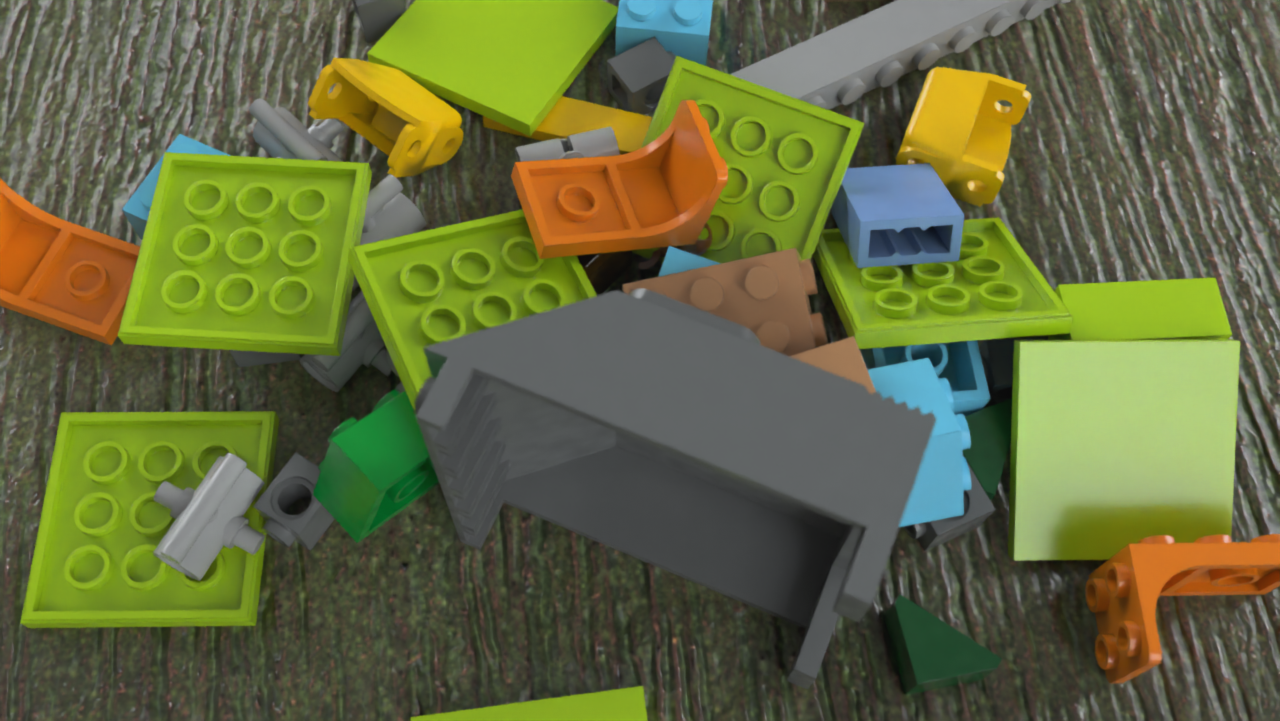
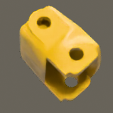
[308,58,464,177]
[896,67,1031,207]

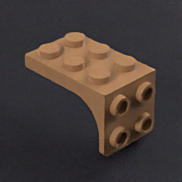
[622,248,828,356]

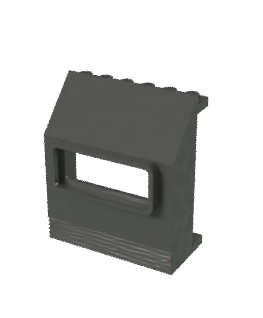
[414,288,936,690]

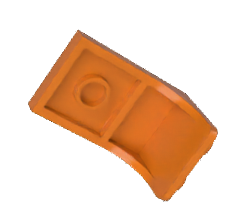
[511,100,728,259]
[0,177,140,346]
[1085,534,1280,684]

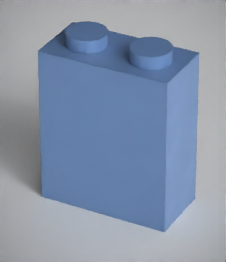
[831,163,964,268]

